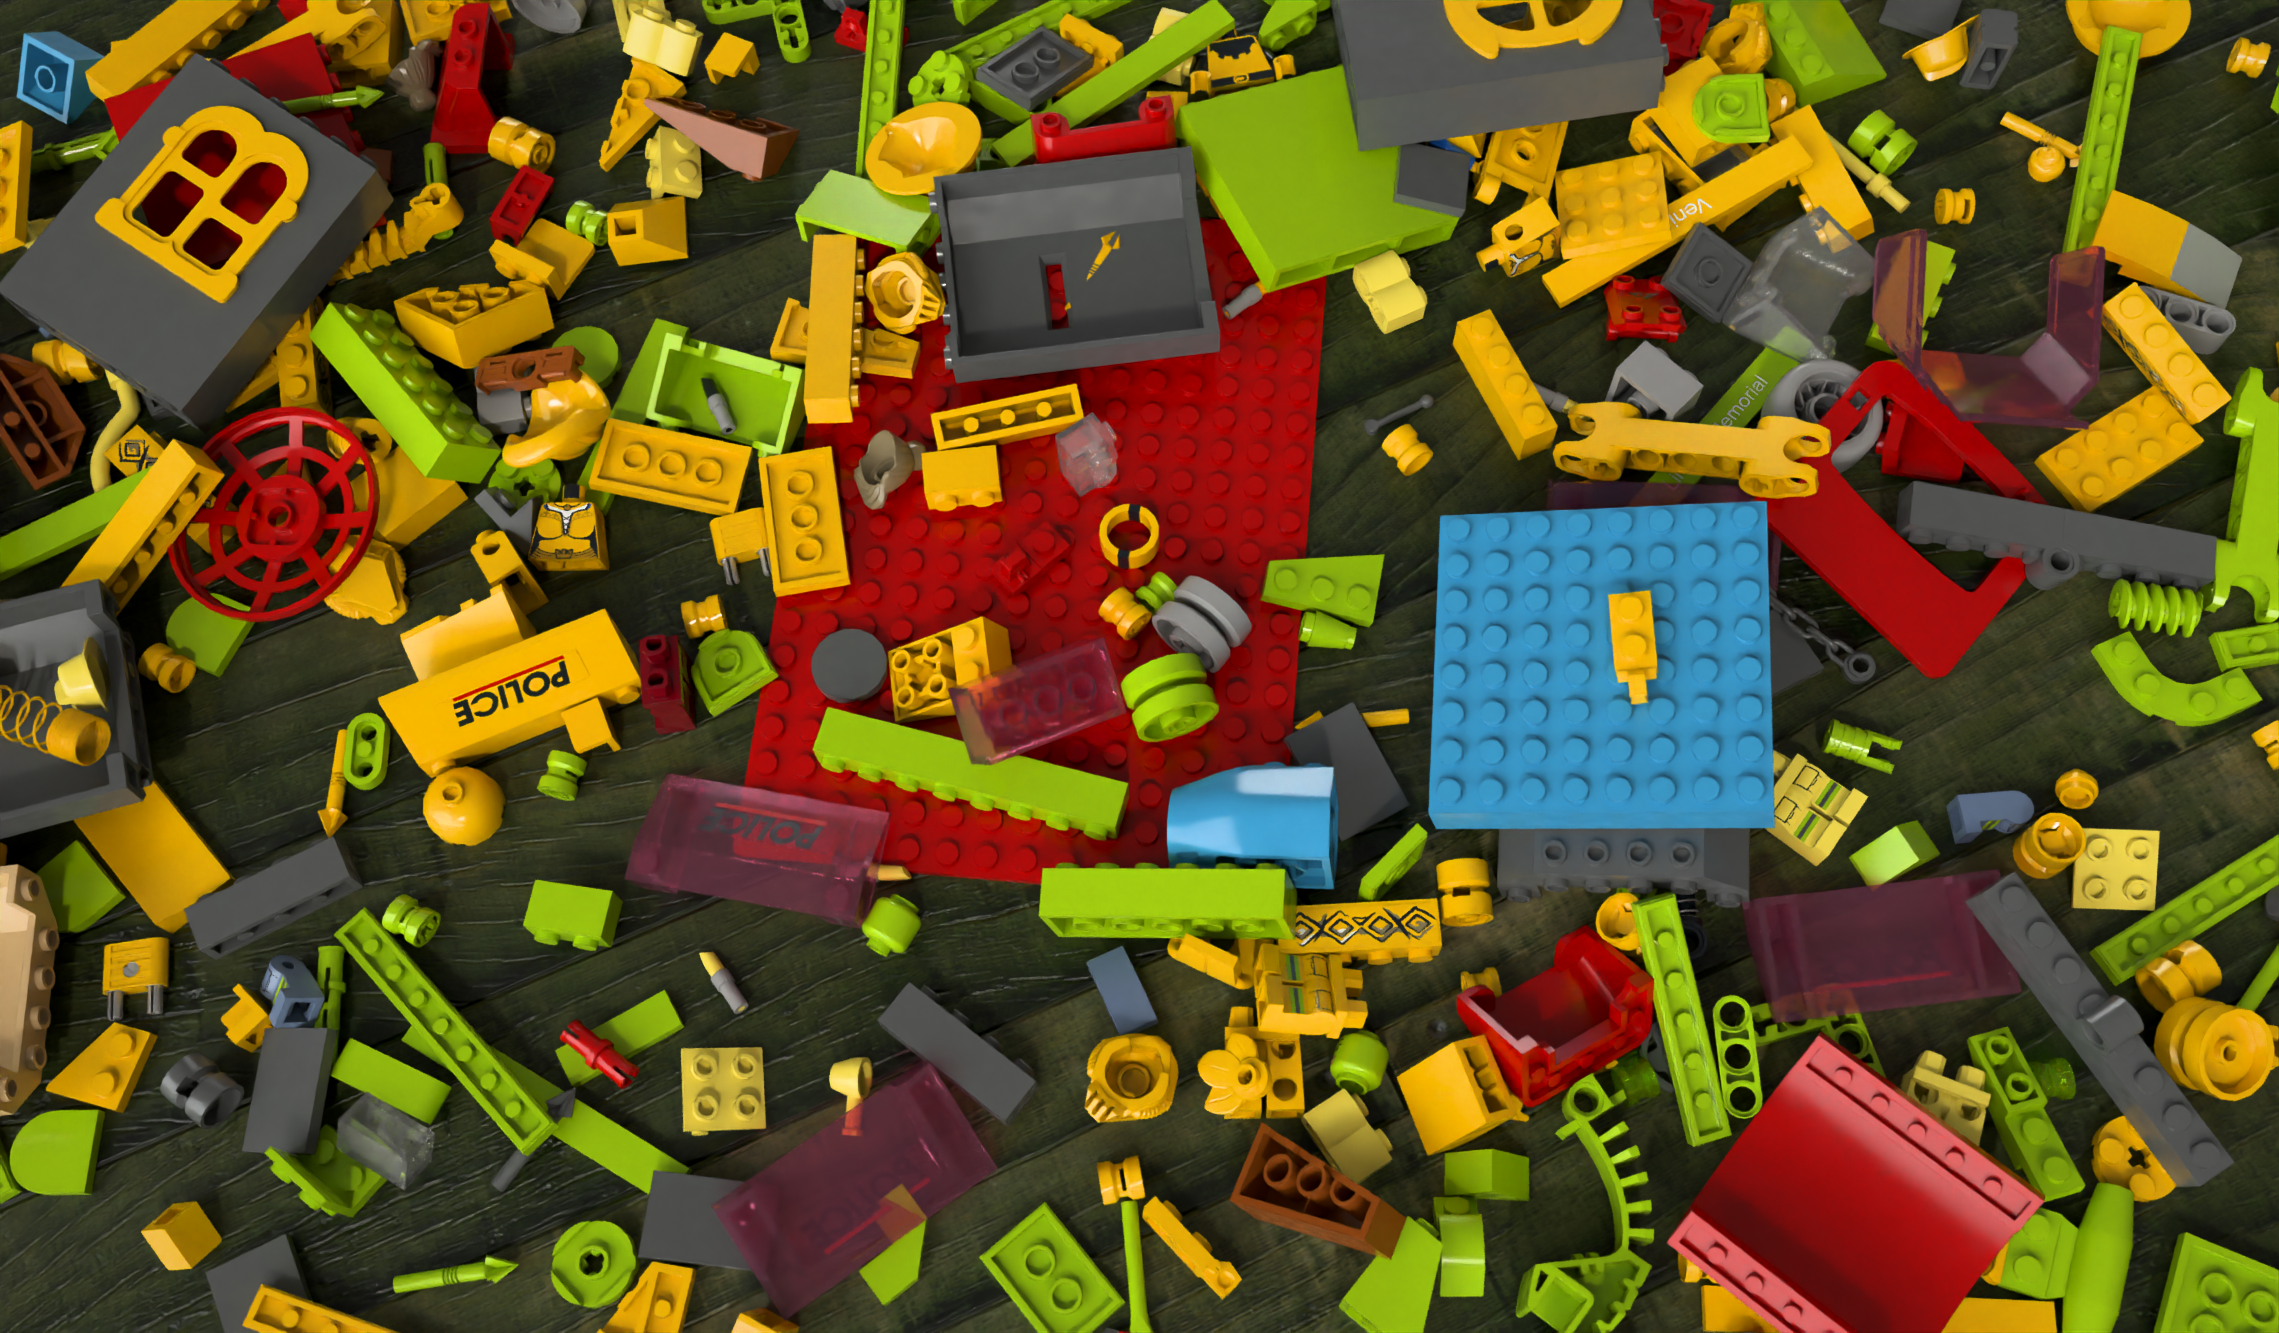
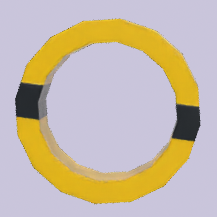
[1099,504,1159,569]

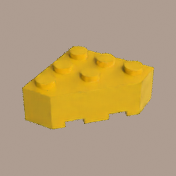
[393,280,555,369]

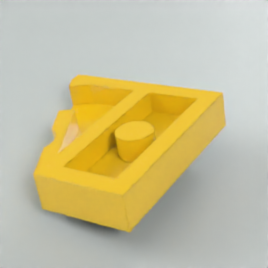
[45,1022,158,1113]

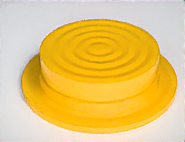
[2066,0,2191,59]
[865,102,982,197]

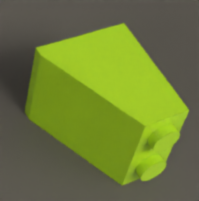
[1338,1216,1443,1333]

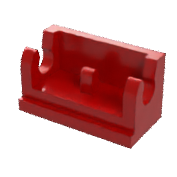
[489,164,555,246]

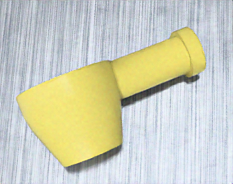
[829,1057,873,1136]

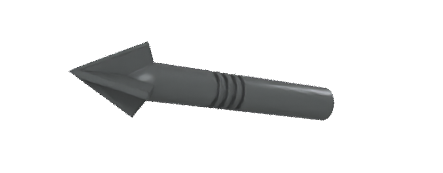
[491,1087,576,1192]

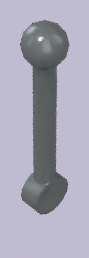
[1364,394,1434,435]

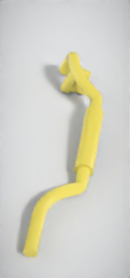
[24,217,141,493]

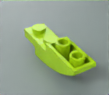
[1258,0,1331,53]
[1967,1026,2086,1202]

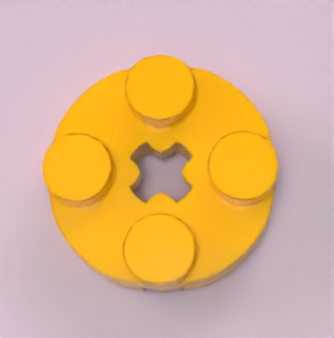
[2091,1116,2176,1202]

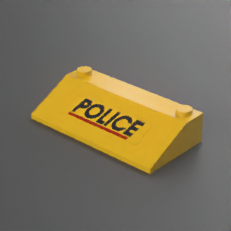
[378,609,642,778]

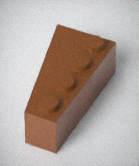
[1229,1122,1407,1260]

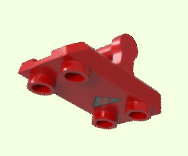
[1604,275,1687,343]

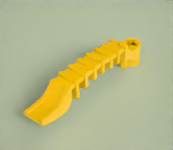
[327,183,464,286]

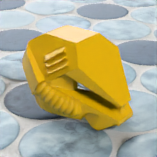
[1699,2,1773,75]
[864,252,945,335]
[321,535,410,625]
[1084,1033,1178,1123]

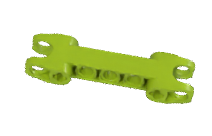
[2201,367,2279,625]

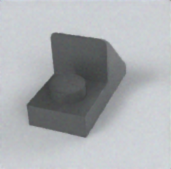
[474,486,543,555]

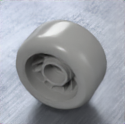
[1760,359,1883,473]

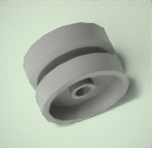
[512,0,593,34]
[1152,575,1252,673]

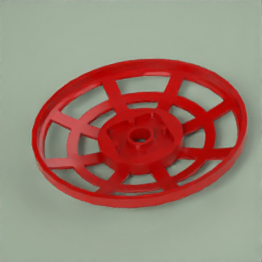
[167,407,380,622]

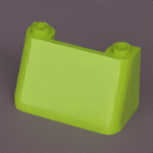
[645,332,806,457]

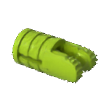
[1821,719,1903,774]

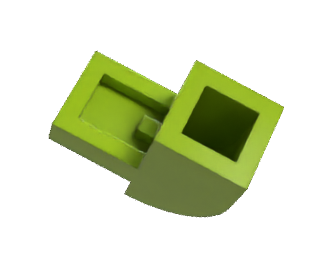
[1432,1197,1485,1297]

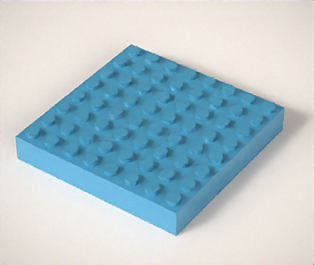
[1428,501,1775,829]

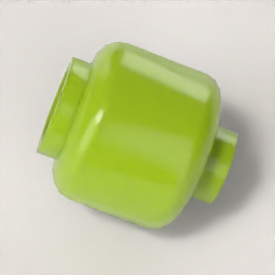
[862,894,921,957]
[1330,1030,1389,1095]

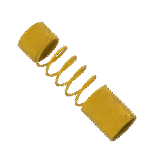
[0,685,111,766]

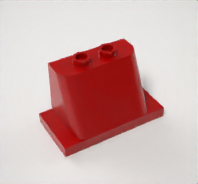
[430,3,516,154]

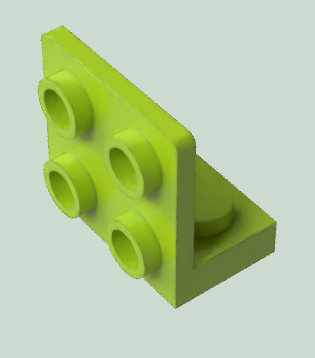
[264,1124,388,1218]

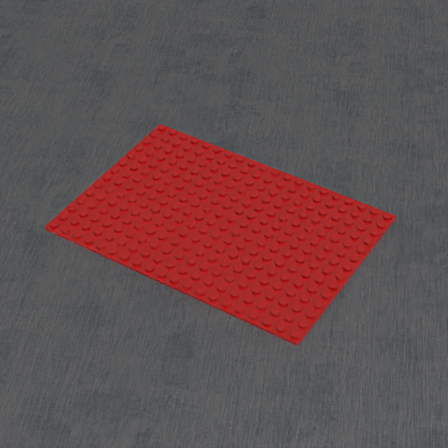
[733,218,1327,885]

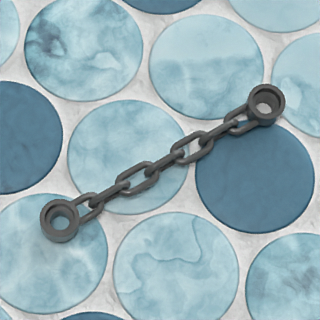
[1769,586,1876,684]

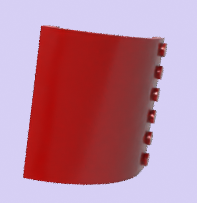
[1667,1031,2045,1333]

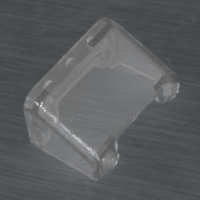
[1722,205,1879,363]

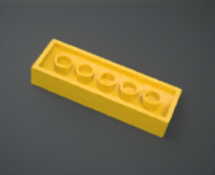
[73,779,236,934]

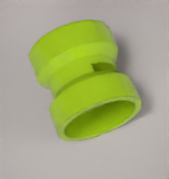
[565,200,608,246]
[537,750,588,801]
[382,894,441,948]

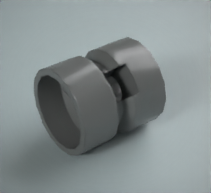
[160,1052,244,1129]

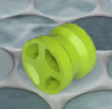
[1135,571,1177,616]

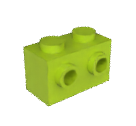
[523,879,623,951]

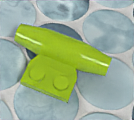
[1997,1183,2134,1333]

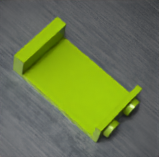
[795,169,941,259]

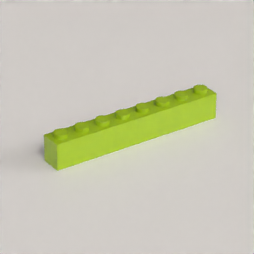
[813,707,1130,840]

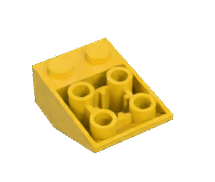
[888,616,1017,723]

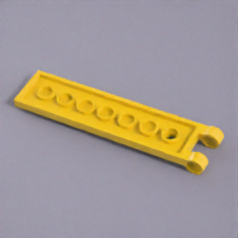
[1472,0,1593,209]

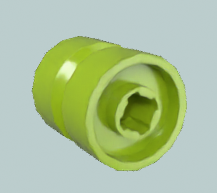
[1847,110,1918,177]

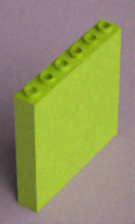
[1175,64,1460,293]

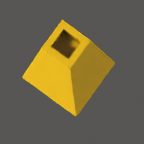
[607,196,689,266]

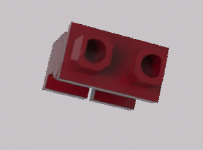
[639,635,697,735]

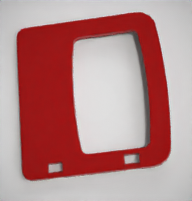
[1751,360,2050,679]

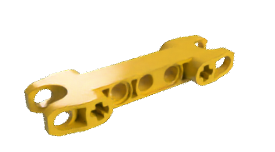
[207,0,387,62]
[1553,401,1832,499]

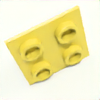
[2071,828,2160,911]
[681,1047,766,1136]

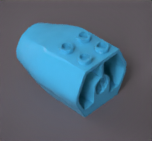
[1167,762,1339,889]

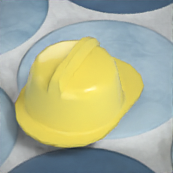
[54,637,111,712]

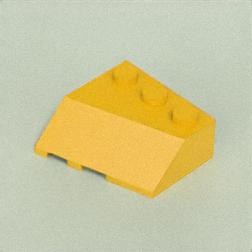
[400,584,537,681]

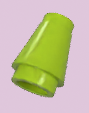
[1298,610,1357,650]

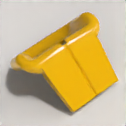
[1167,933,1274,990]

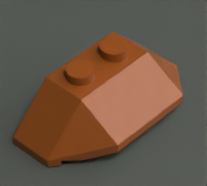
[0,352,86,492]

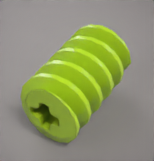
[2108,579,2203,638]

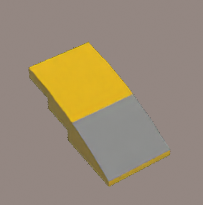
[2087,190,2242,309]

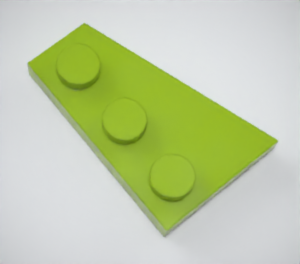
[1260,554,1385,627]

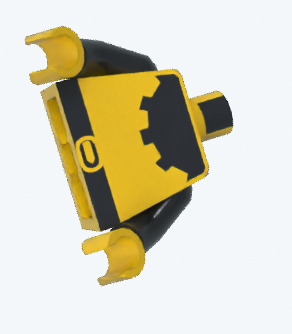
[1190,28,1296,99]

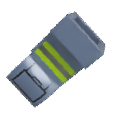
[1946,790,2034,844]
[260,955,325,1028]

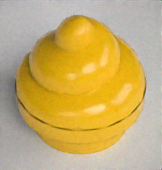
[2028,146,2065,182]
[2055,768,2098,809]

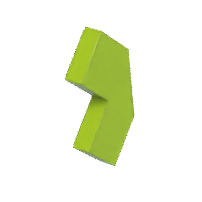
[859,1184,928,1307]

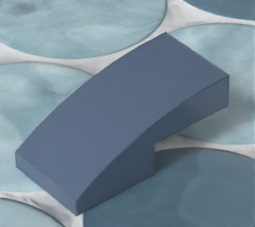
[1086,945,1159,1036]

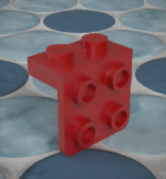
[1876,401,1974,484]

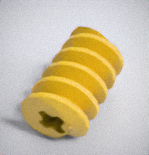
[326,416,392,464]

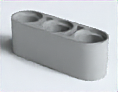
[2139,286,2236,355]

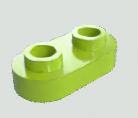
[343,713,390,790]

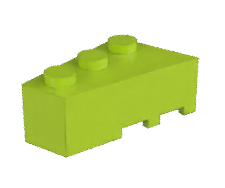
[1864,235,1957,359]

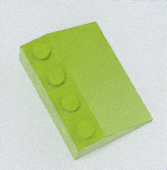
[1729,0,1887,109]

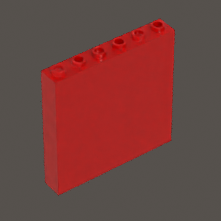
[104,32,389,270]

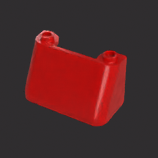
[1030,95,1177,165]
[1457,925,1654,1107]

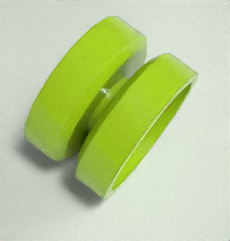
[1120,653,1219,742]

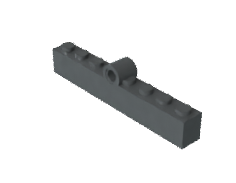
[1895,481,2217,592]
[1965,872,2235,1187]

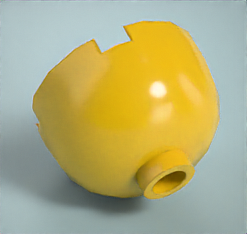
[423,767,506,846]

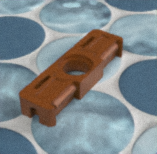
[475,345,585,396]

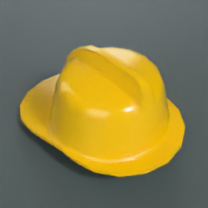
[1902,14,1980,82]

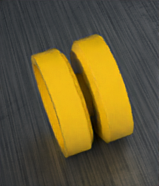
[2154,996,2275,1101]

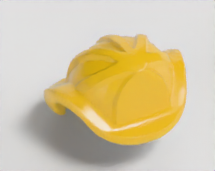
[502,369,611,468]

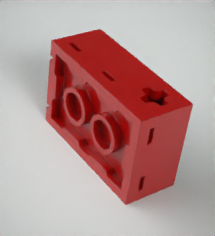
[1653,0,1715,77]

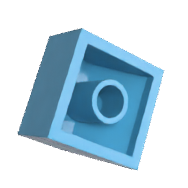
[17,31,105,124]

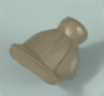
[383,39,444,112]
[853,430,927,510]

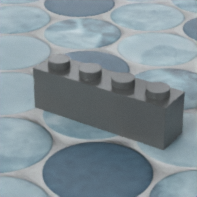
[184,836,364,960]
[878,982,1039,1128]

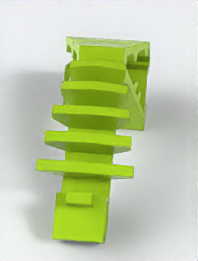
[1515,1073,1654,1333]

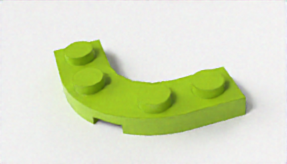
[2091,631,2262,726]

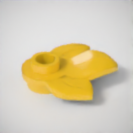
[1197,1032,1272,1115]

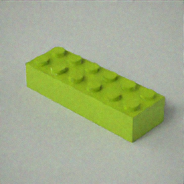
[309,302,502,484]
[1039,863,1297,940]

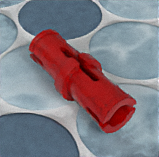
[560,1019,640,1089]

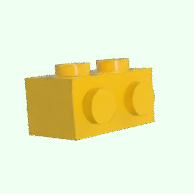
[921,445,1003,511]

